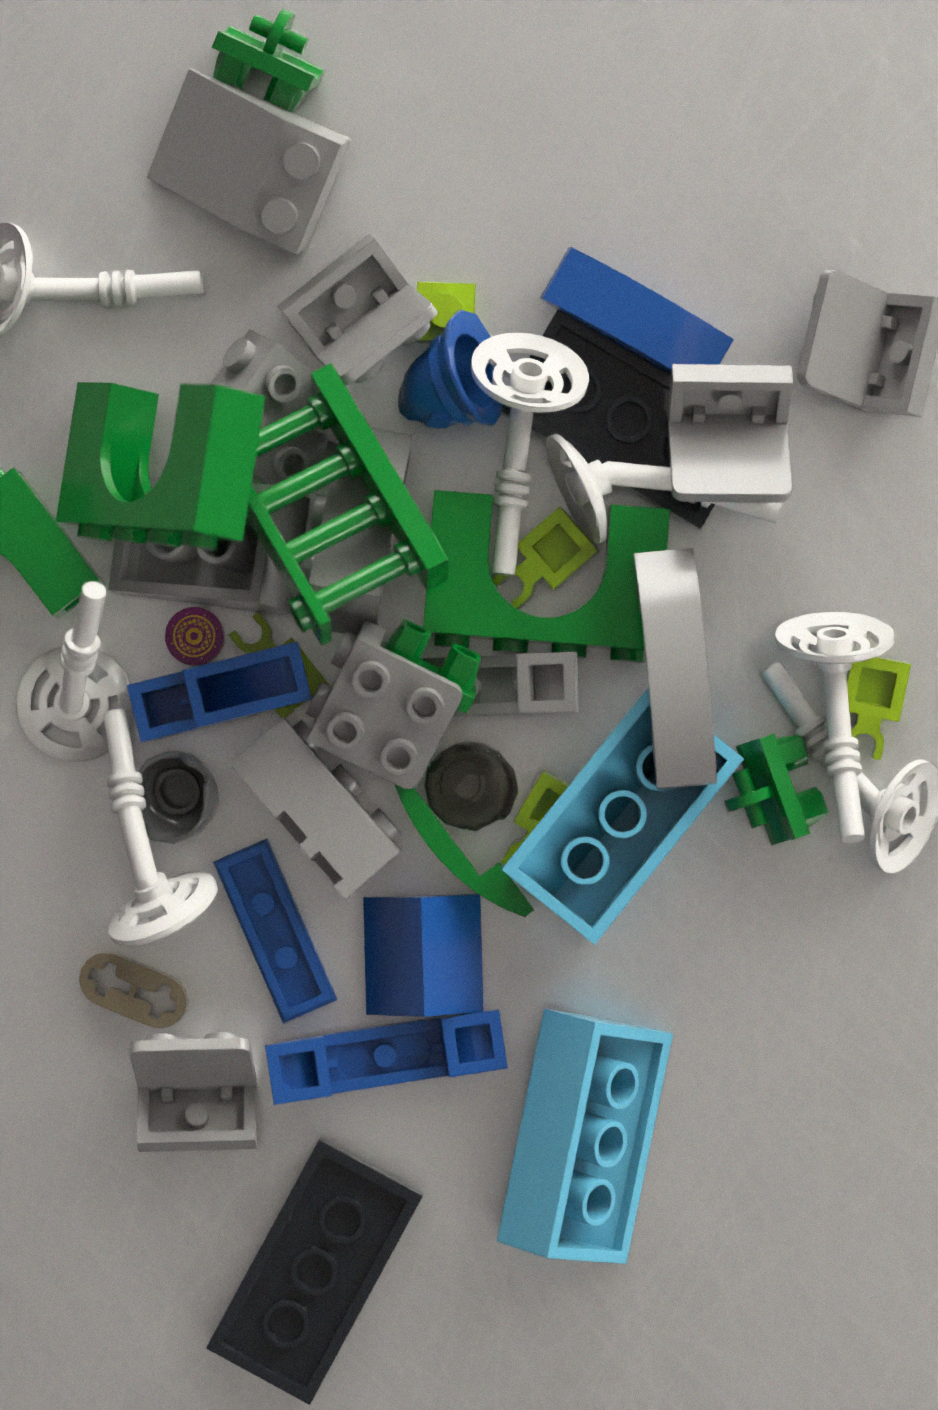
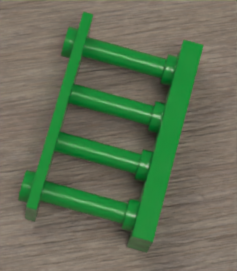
[246,363,449,646]

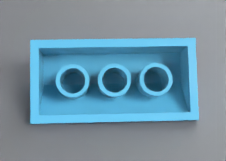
[501,688,744,945]
[497,1009,673,1264]

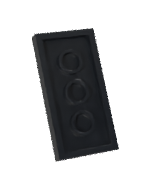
[501,309,715,531]
[206,1138,423,1405]

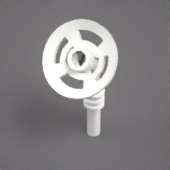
[0,223,204,338]
[471,333,589,576]
[546,433,782,544]
[16,582,133,762]
[775,612,894,843]
[761,661,938,873]
[104,709,218,947]

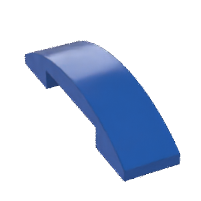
[265,1009,508,1105]

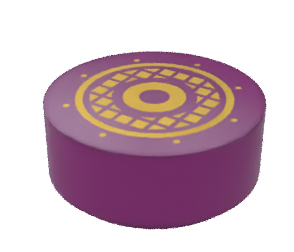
[165,607,225,666]

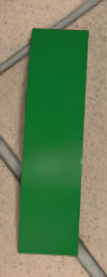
[394,766,534,917]

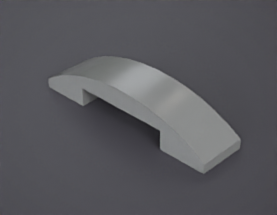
[634,548,717,789]
[420,652,579,716]

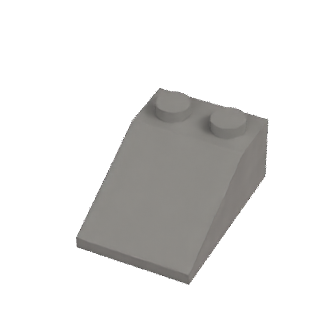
[147,68,352,255]
[108,477,310,614]

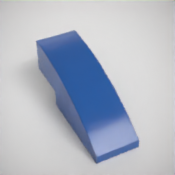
[540,247,734,375]
[127,641,312,743]

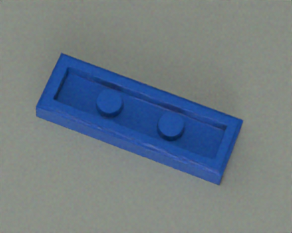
[213,838,338,1024]

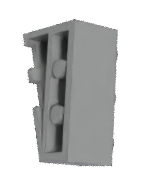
[300,427,413,636]
[230,718,402,900]

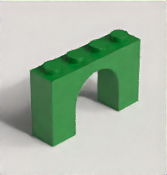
[56,382,265,550]
[0,467,105,619]
[423,490,670,663]

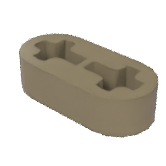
[79,952,189,1029]

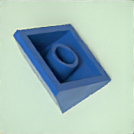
[363,894,483,1017]

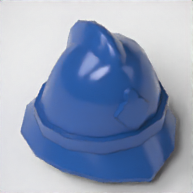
[398,310,503,429]

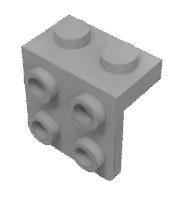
[277,234,437,385]
[797,270,938,417]
[211,329,337,485]
[667,364,793,503]
[305,619,462,789]
[130,1032,257,1152]

